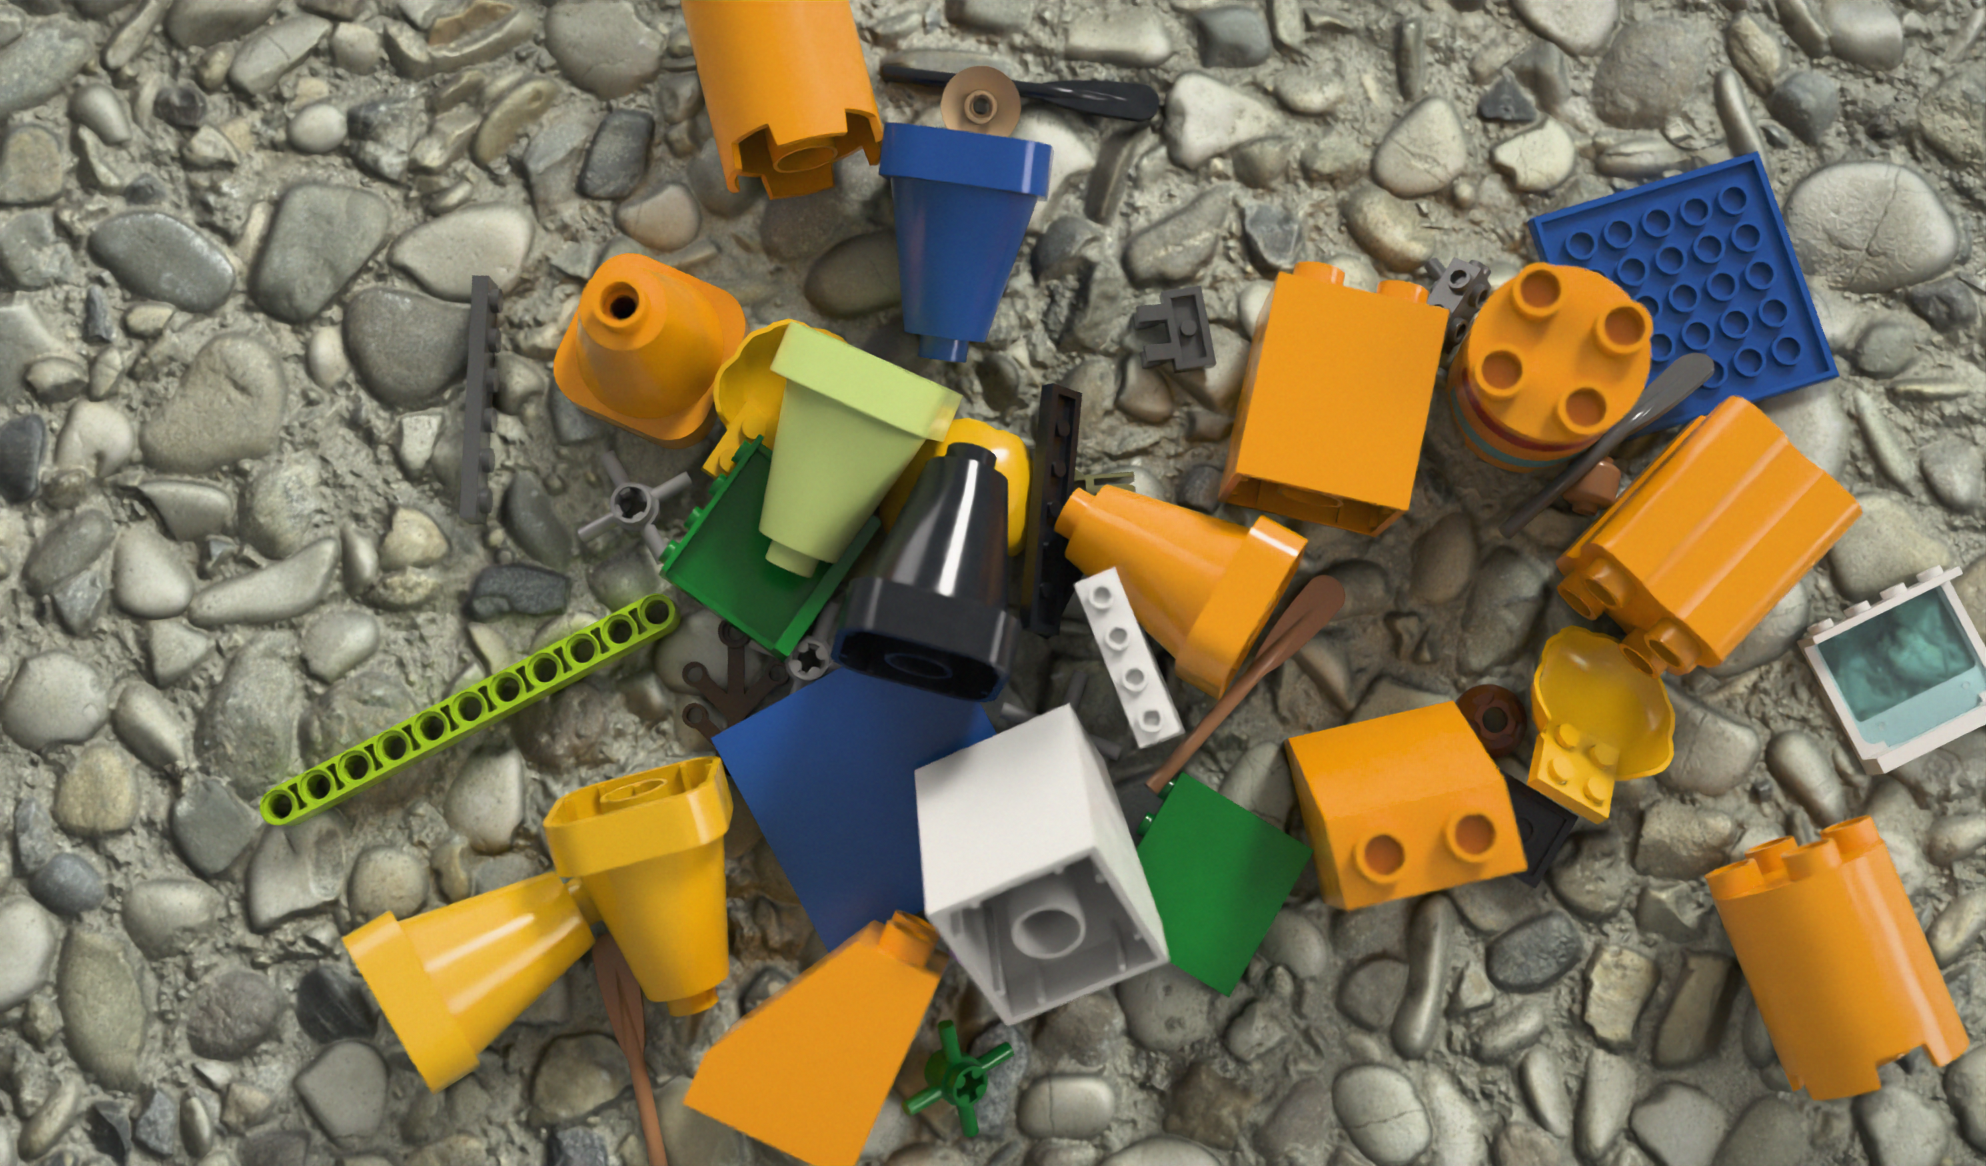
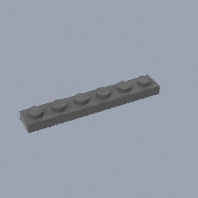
[459,275,504,524]

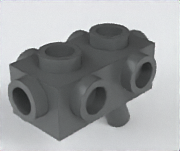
[1424,257,1491,354]

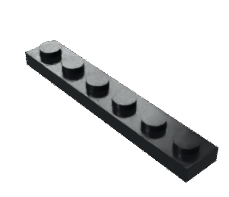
[1019,383,1082,636]

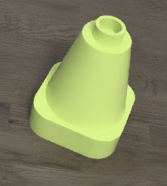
[758,321,963,578]

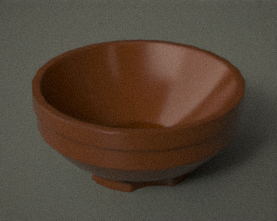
[1455,684,1527,759]

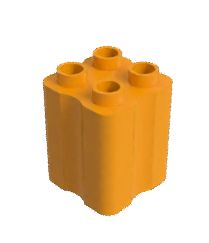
[1556,396,1862,679]

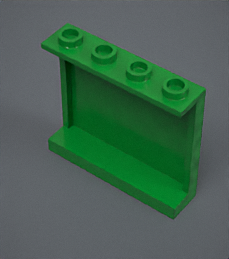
[658,434,882,662]
[1135,771,1314,998]

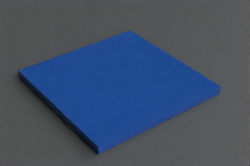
[1527,151,1840,444]
[711,666,997,953]

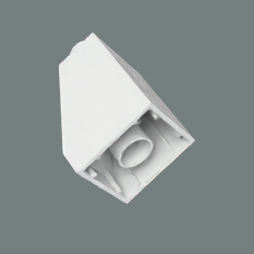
[914,704,1169,1027]

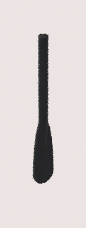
[883,65,1159,122]

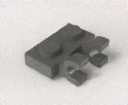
[1132,286,1216,374]

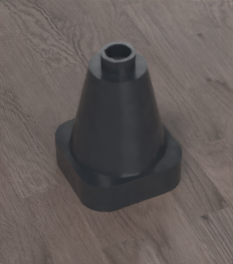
[830,442,1022,702]

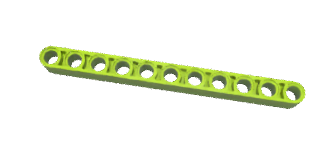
[259,593,681,826]

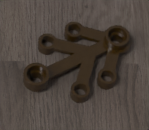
[682,620,791,777]

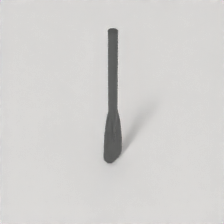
[1498,353,1715,540]

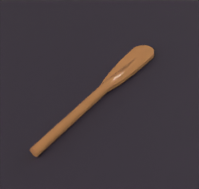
[1144,575,1345,795]
[592,932,668,1166]

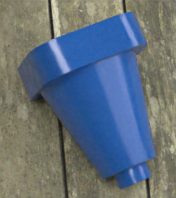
[878,122,1054,363]

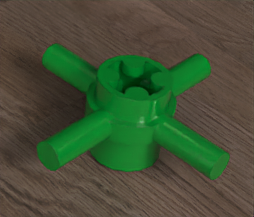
[901,1019,1014,1137]

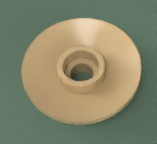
[941,66,1021,137]

